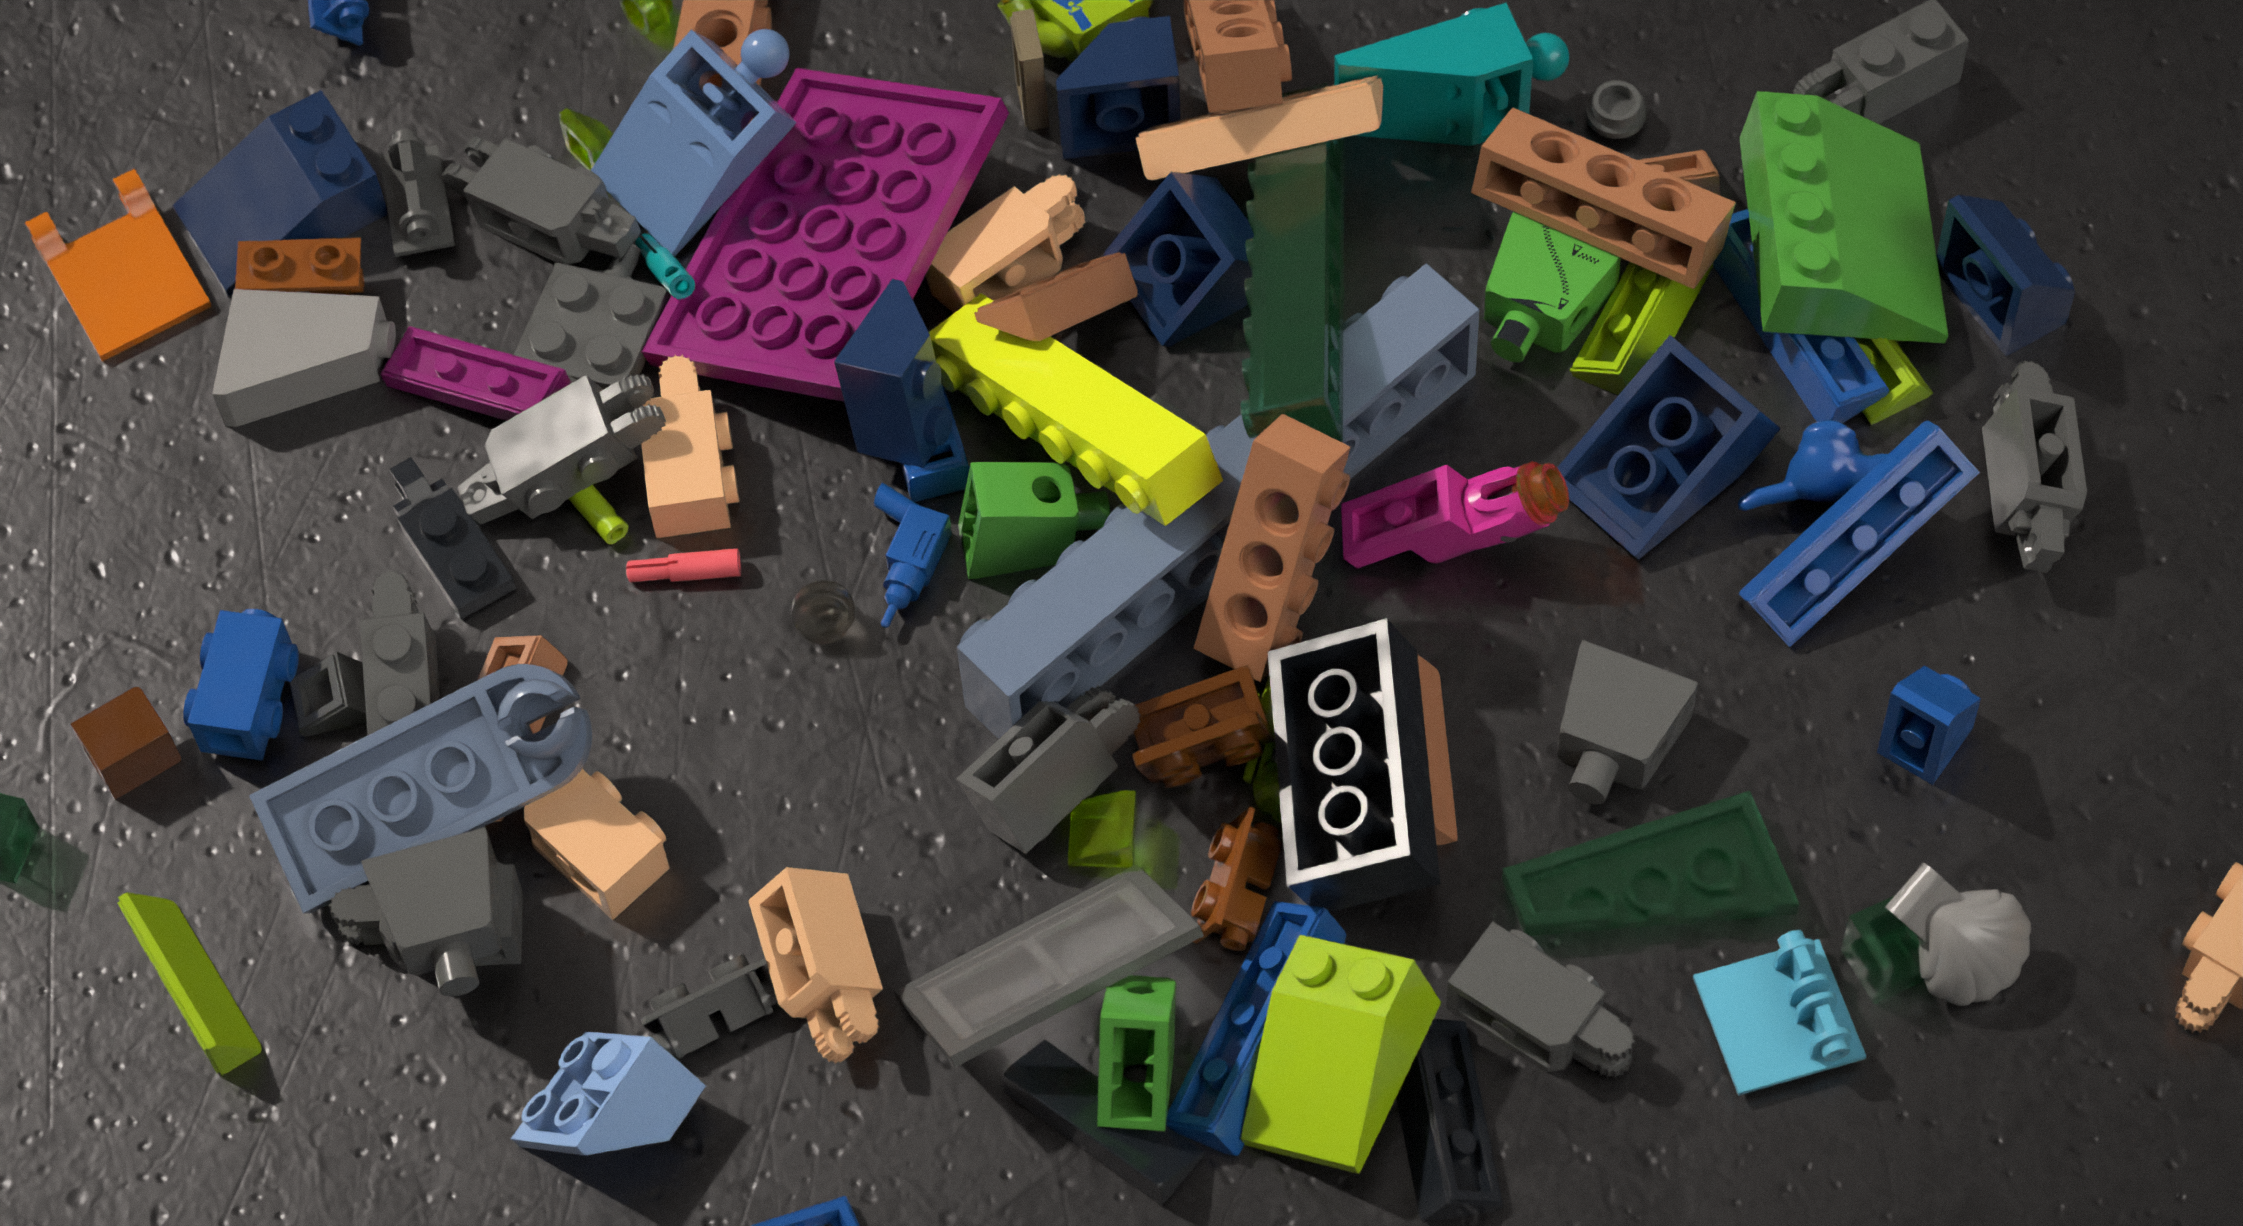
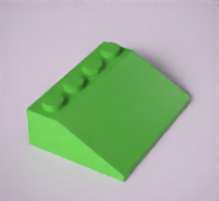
[1739,91,1948,343]

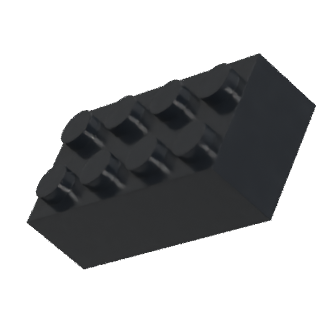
[1268,619,1441,912]

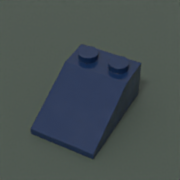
[173,90,388,297]
[1547,335,1781,559]

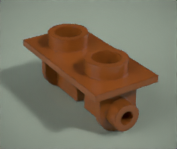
[235,238,364,295]
[1191,807,1282,951]

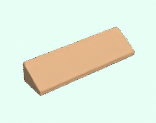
[1136,76,1383,180]

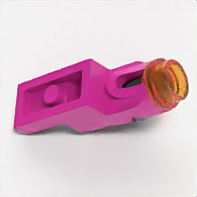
[1341,462,1569,568]

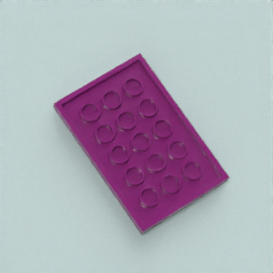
[641,68,1009,402]

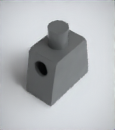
[1557,640,1698,804]
[362,828,501,996]

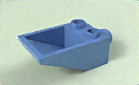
[591,29,797,256]

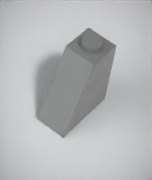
[212,289,396,427]

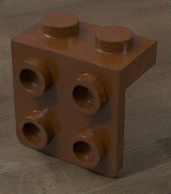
[1132,665,1275,788]

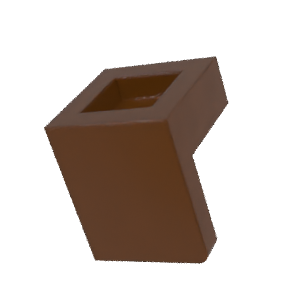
[71,687,181,800]

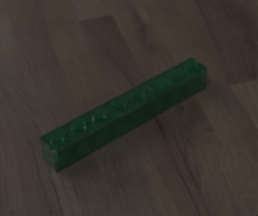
[1241,82,1344,443]

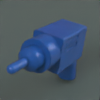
[874,483,952,628]

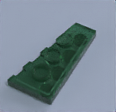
[1502,791,1799,936]

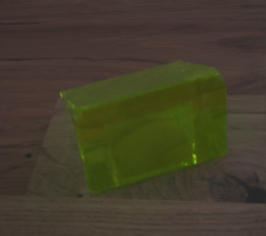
[559,108,613,170]
[1068,791,1137,868]

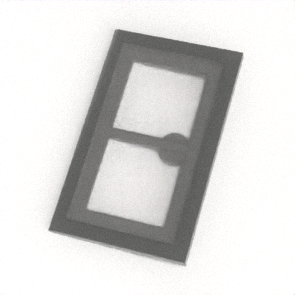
[894,864,1204,1067]

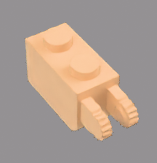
[925,174,1085,313]
[641,355,739,539]
[524,769,670,920]
[2175,862,2243,1033]
[748,867,883,1064]

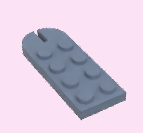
[249,664,592,914]

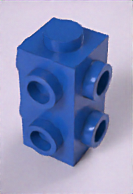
[183,609,299,760]

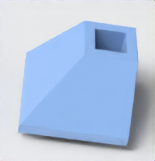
[511,1032,706,1155]

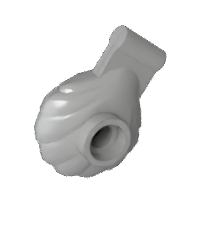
[1885,863,2031,1006]

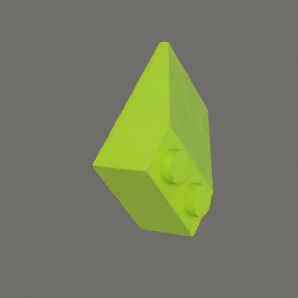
[1241,935,1441,1174]

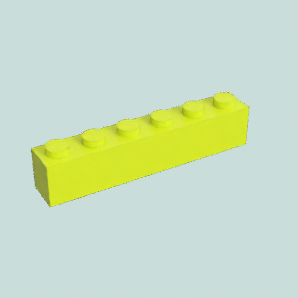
[929,293,1224,526]

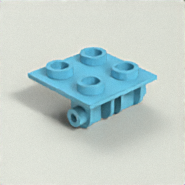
[1693,930,1866,1096]

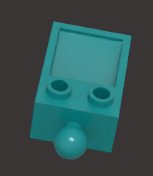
[1334,3,1570,146]

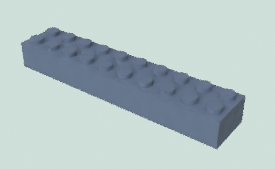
[956,263,1479,739]

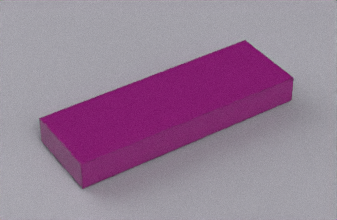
[380,326,571,421]

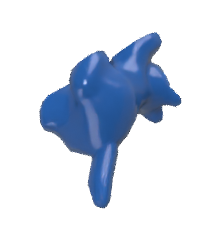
[1737,420,1888,511]

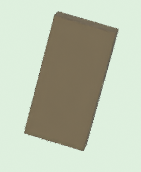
[1010,9,1049,130]

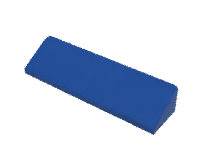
[1713,209,1889,423]
[1739,420,1980,647]
[1166,901,1346,1156]

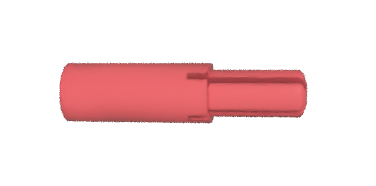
[626,548,741,582]

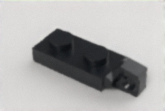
[389,457,516,620]

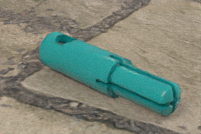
[635,233,695,299]

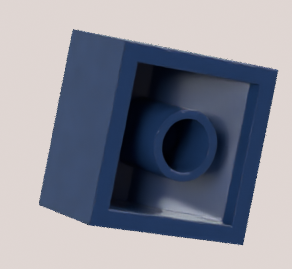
[1056,16,1181,159]
[1101,172,1280,347]
[1936,195,2076,357]
[834,279,952,468]

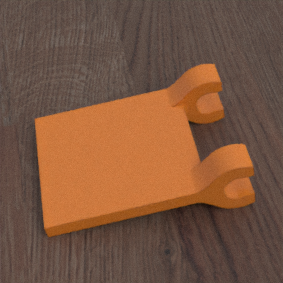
[25,169,212,362]

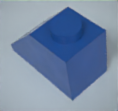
[1877,666,1981,785]

